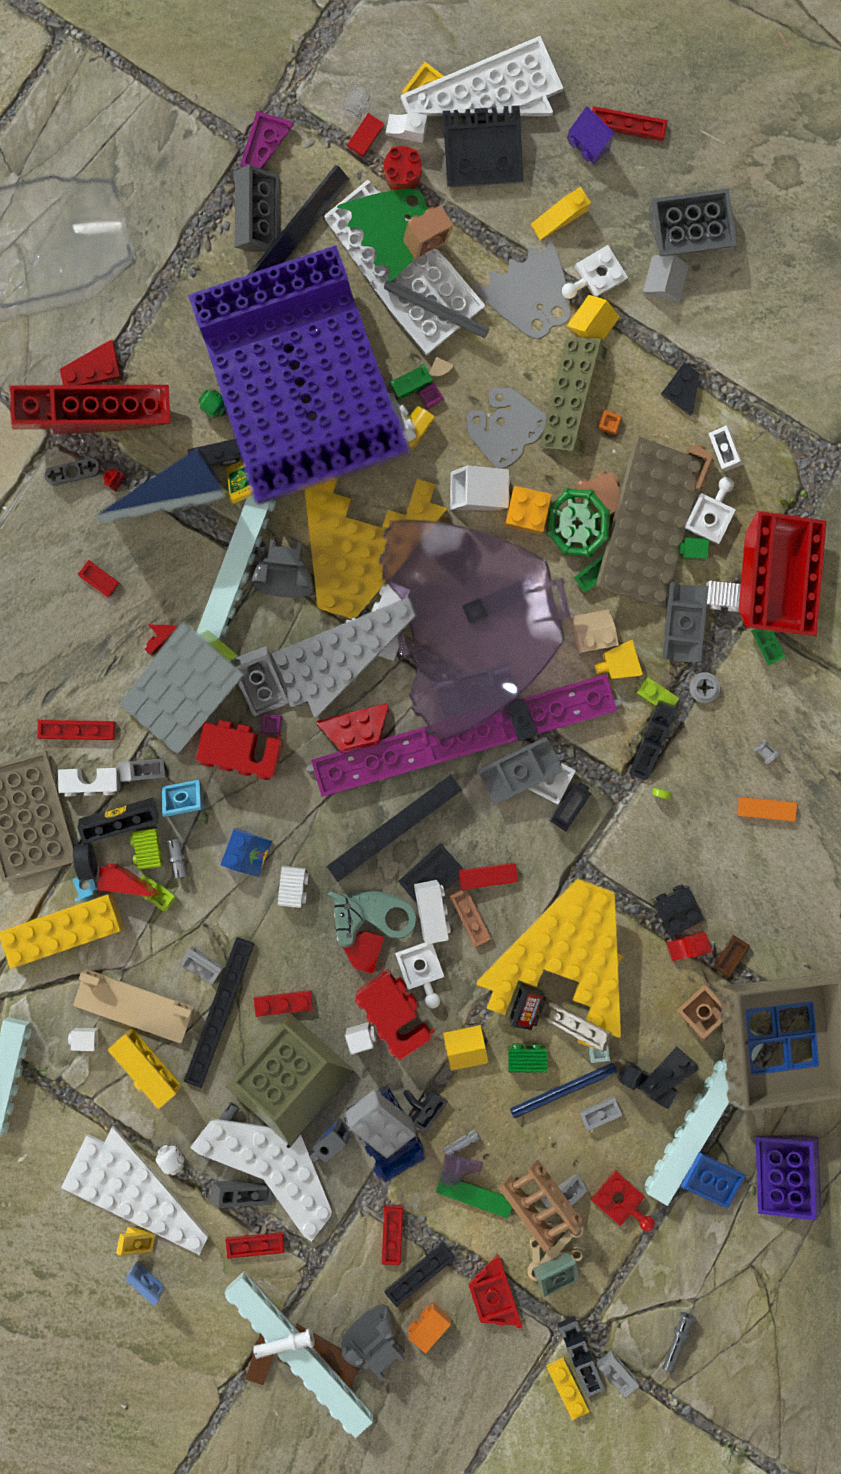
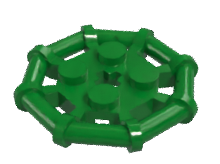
[546,487,611,558]

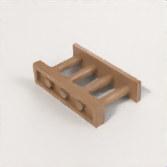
[498,1159,585,1252]

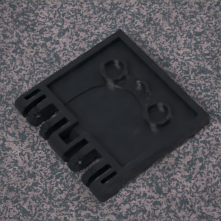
[442,105,524,188]

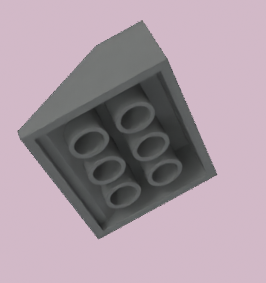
[649,188,737,257]

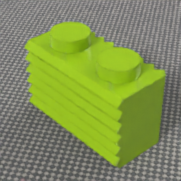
[130,828,163,870]

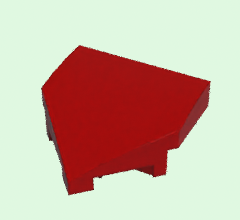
[341,931,384,974]

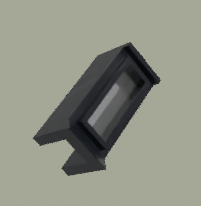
[549,782,592,832]

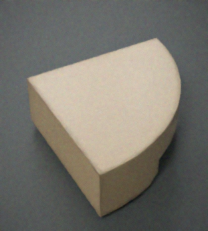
[429,357,454,378]

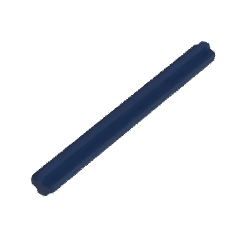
[510,1063,617,1118]

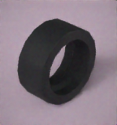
[73,843,97,881]

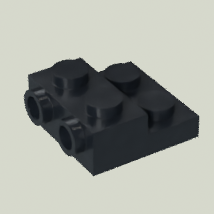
[652,884,704,937]

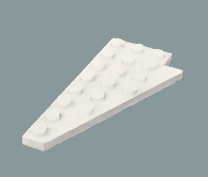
[61,1126,209,1255]

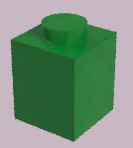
[679,538,709,561]

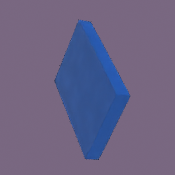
[681,1152,746,1209]

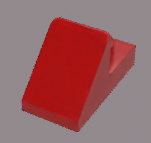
[144,624,178,656]

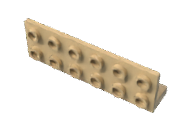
[73,969,194,1043]

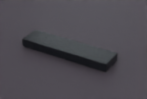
[384,1242,455,1308]

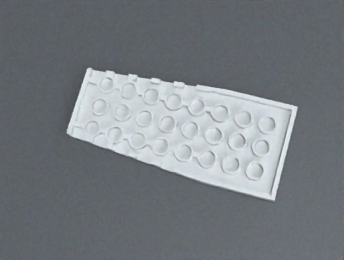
[324,180,485,356]

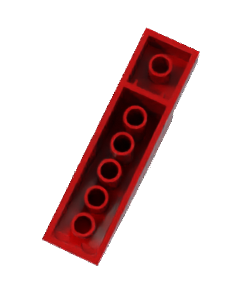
[9,385,171,434]

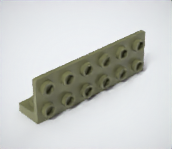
[540,337,610,458]

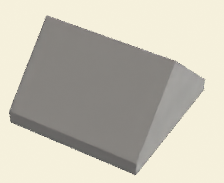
[643,255,689,303]

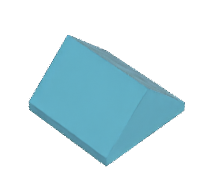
[162,780,205,817]

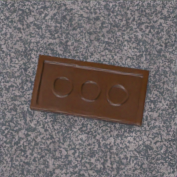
[277,1323,361,1387]

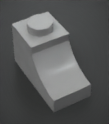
[118,759,165,782]
[541,1174,588,1214]

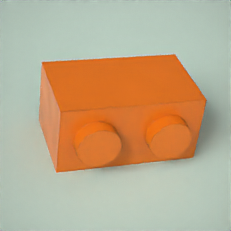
[408,1302,451,1354]

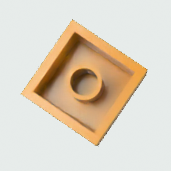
[504,486,552,535]

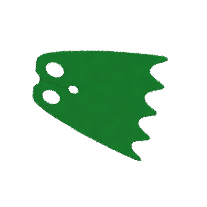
[337,189,429,282]

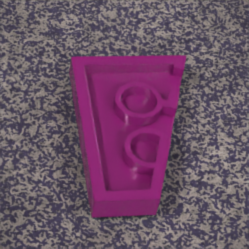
[240,111,294,169]

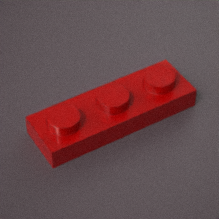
[253,990,313,1017]

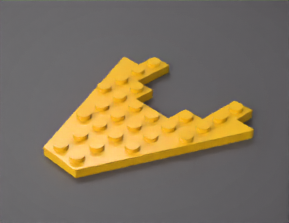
[305,478,447,619]
[476,878,621,1049]

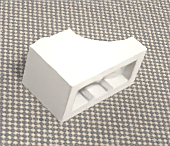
[386,111,427,143]

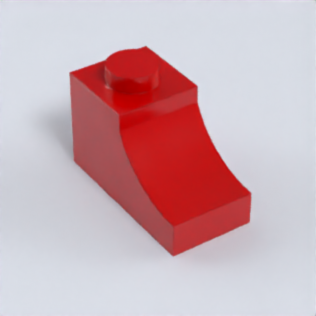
[666,931,712,961]

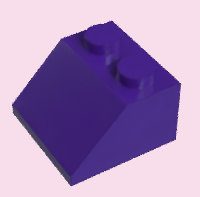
[567,106,615,165]

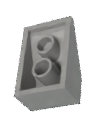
[232,646,289,717]

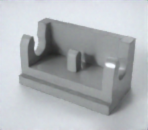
[180,946,224,985]
[596,1350,639,1397]

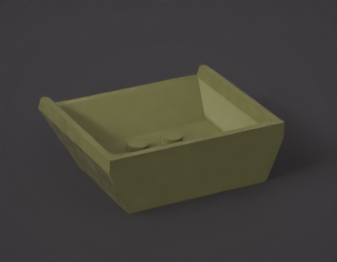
[226,1013,355,1145]

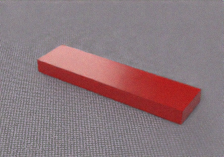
[592,106,668,141]
[37,720,116,740]

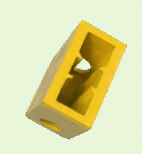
[594,640,643,680]

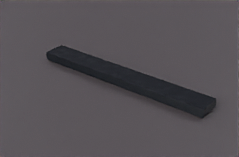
[248,165,350,275]
[183,937,255,1088]

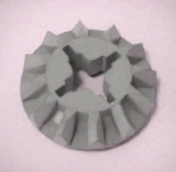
[689,672,720,703]

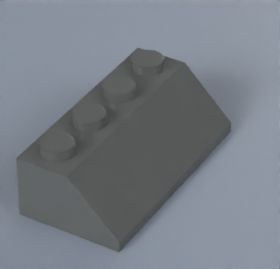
[235,165,279,252]

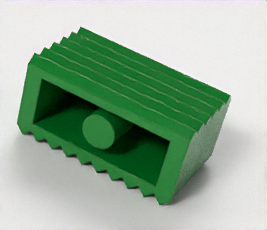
[508,1043,547,1073]

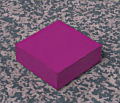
[418,383,444,410]
[261,714,282,735]

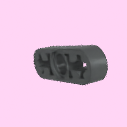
[44,458,101,486]

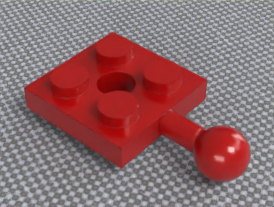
[591,1170,655,1232]

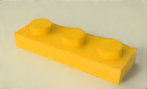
[546,1357,589,1420]

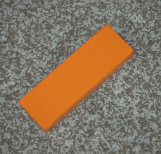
[737,797,797,822]

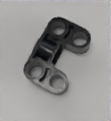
[617,1060,678,1109]

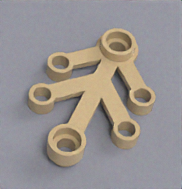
[527,1222,584,1281]

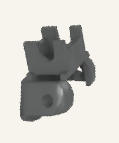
[251,539,314,598]
[341,1304,405,1381]

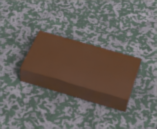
[712,935,750,978]

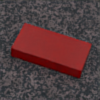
[347,113,384,157]
[77,560,120,598]

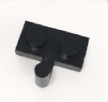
[403,1090,448,1133]

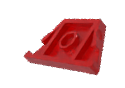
[316,703,389,753]
[468,1255,523,1328]

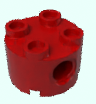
[384,146,422,190]

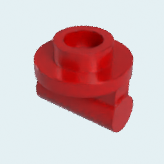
[103,469,126,492]

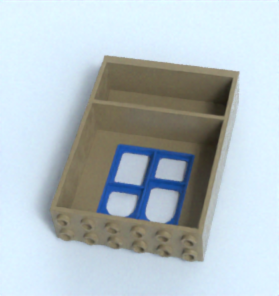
[718,972,841,1111]

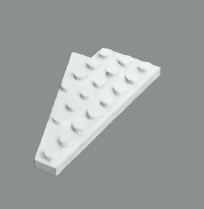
[400,36,563,116]

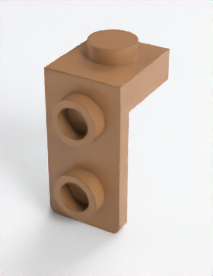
[687,444,714,492]

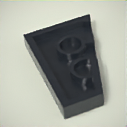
[640,1046,700,1101]

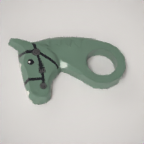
[327,891,416,948]

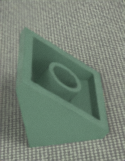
[533,1252,579,1297]

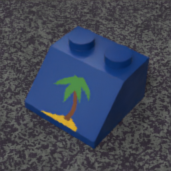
[221,828,272,877]

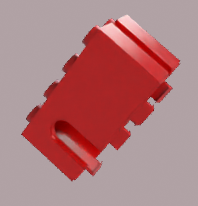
[196,720,284,781]
[355,969,435,1061]

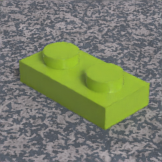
[636,677,679,706]

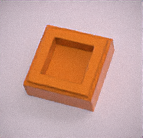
[598,410,622,435]

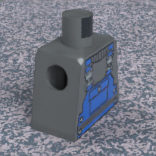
[309,1118,352,1163]

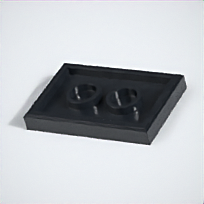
[398,843,463,902]

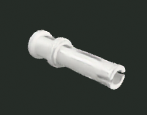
[254,1328,314,1359]

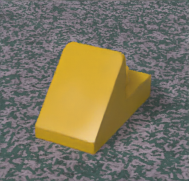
[116,1227,156,1256]

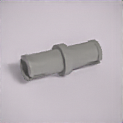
[167,839,187,879]

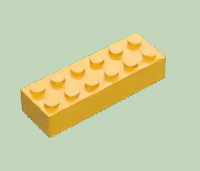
[0,892,125,969]

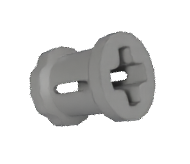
[753,739,779,764]

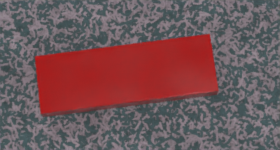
[458,862,518,890]
[382,1205,403,1265]
[225,1232,285,1259]

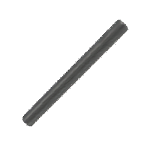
[384,279,489,338]

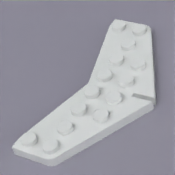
[190,1119,332,1242]

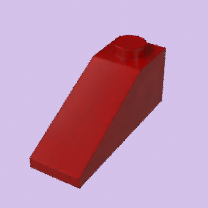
[97,863,159,897]

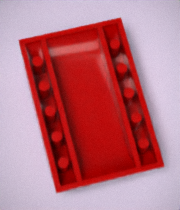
[738,511,827,636]

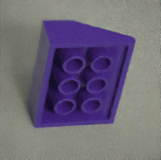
[756,1135,821,1220]

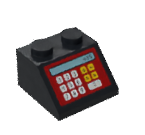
[509,983,546,1030]

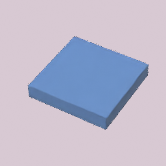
[125,1262,165,1306]

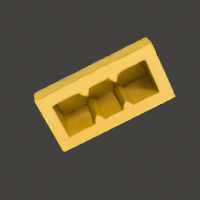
[407,406,435,451]

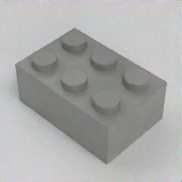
[345,1089,416,1158]

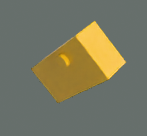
[108,1027,182,1109]

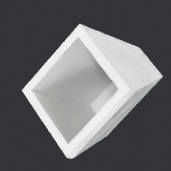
[450,465,510,511]

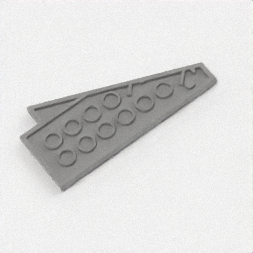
[271,597,417,718]

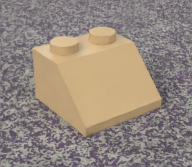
[571,609,619,654]

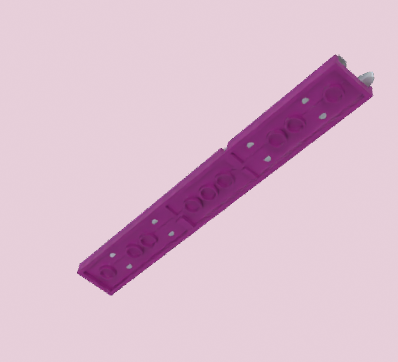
[306,674,621,797]

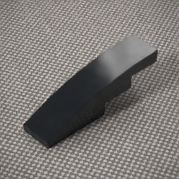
[629,700,677,781]
[557,1316,605,1397]

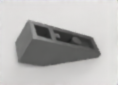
[210,1181,273,1208]

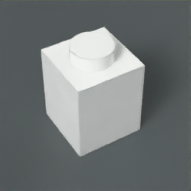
[68,1028,99,1051]

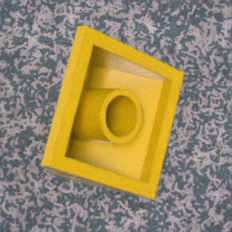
[567,295,620,340]
[443,1025,488,1071]

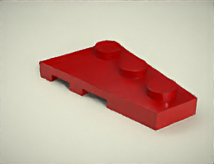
[60,339,121,385]

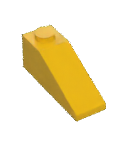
[530,187,591,241]

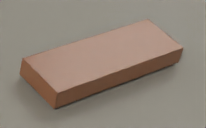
[449,889,492,948]

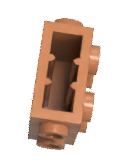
[575,471,621,525]

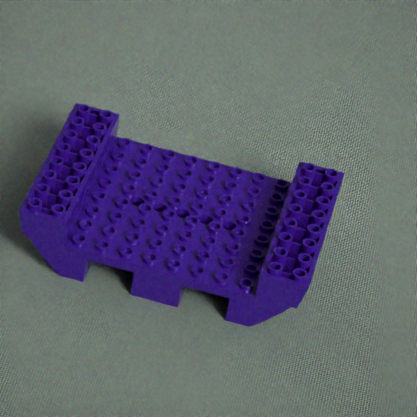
[188,245,409,505]

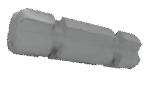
[444,1130,480,1157]

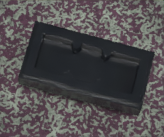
[505,699,537,741]

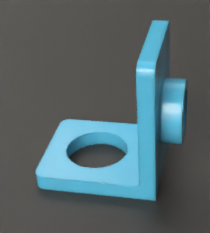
[73,877,99,903]

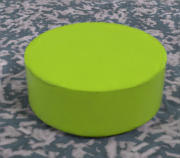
[652,787,672,799]

